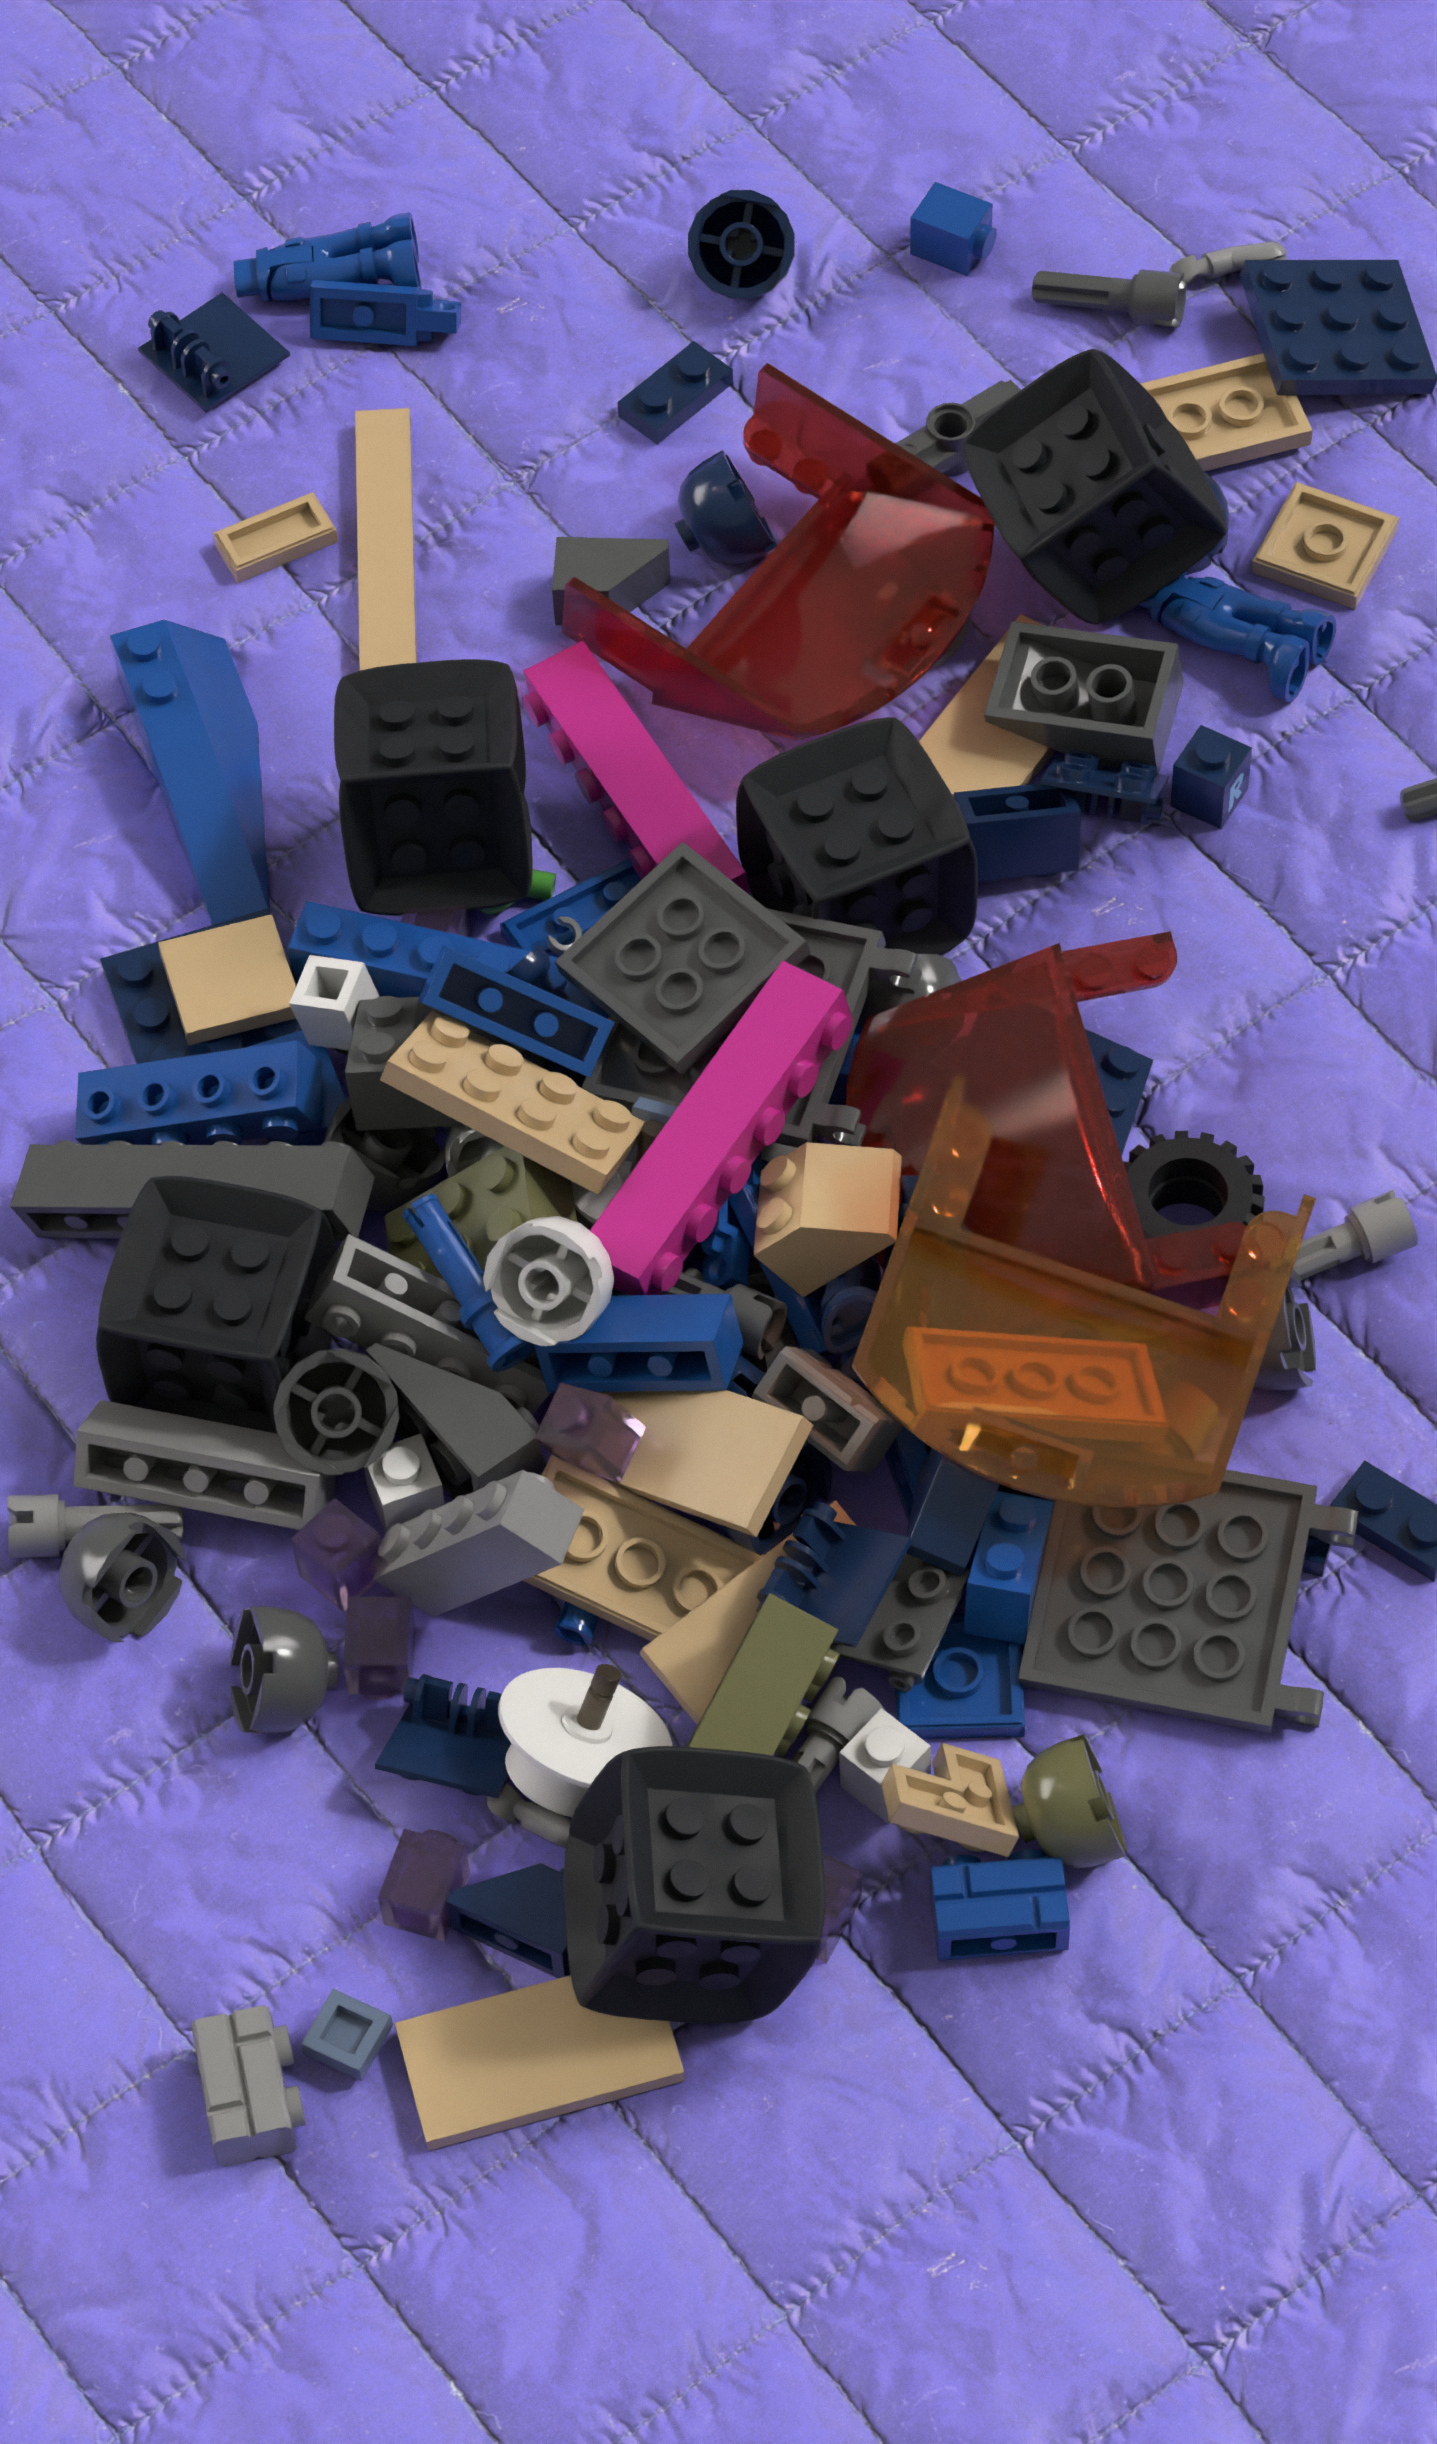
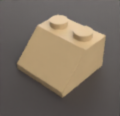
[754,1142,902,1297]

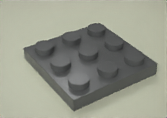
[555,842,811,1074]

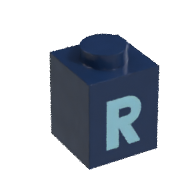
[1170,725,1252,829]

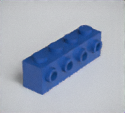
[75,1040,322,1145]

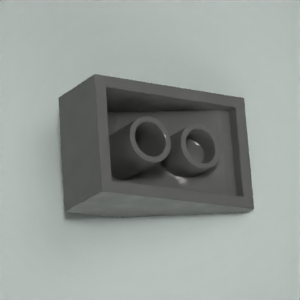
[984,621,1184,774]
[345,996,546,1131]
[366,1343,546,1500]

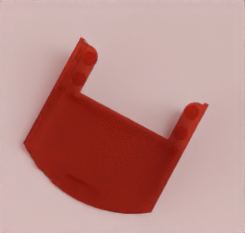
[562,363,995,740]
[846,931,1270,1338]

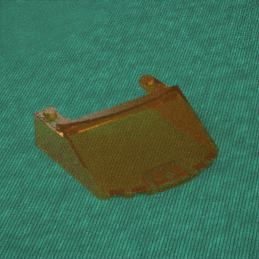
[852,1075,1316,1508]

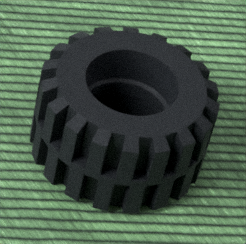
[1109,1130,1265,1298]

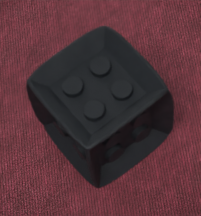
[962,349,1227,625]
[334,659,533,916]
[736,717,978,955]
[96,1176,336,1434]
[564,1746,826,2024]

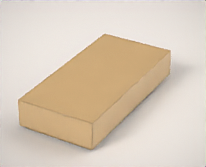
[213,492,338,583]

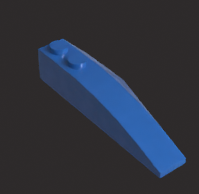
[110,619,270,925]

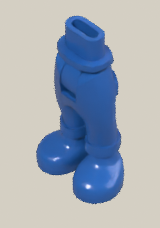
[233,212,422,302]
[1138,572,1336,703]

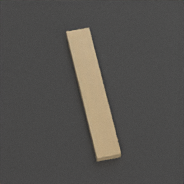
[355,408,417,671]

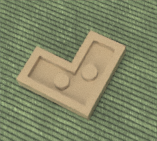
[881,1743,1019,1857]

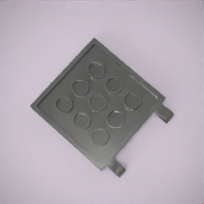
[582,908,922,1148]
[1018,1441,1358,1734]

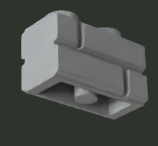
[752,1346,905,1472]
[191,2005,306,2167]

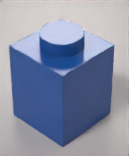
[910,182,997,276]

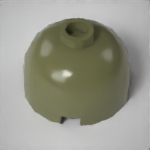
[1012,1734,1127,1869]

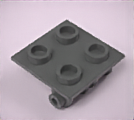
[830,1554,971,1692]

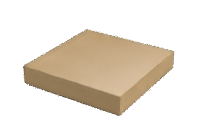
[1252,482,1399,610]
[158,914,296,1046]

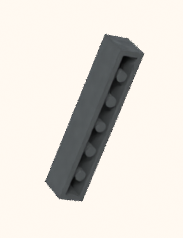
[10,1140,375,1241]

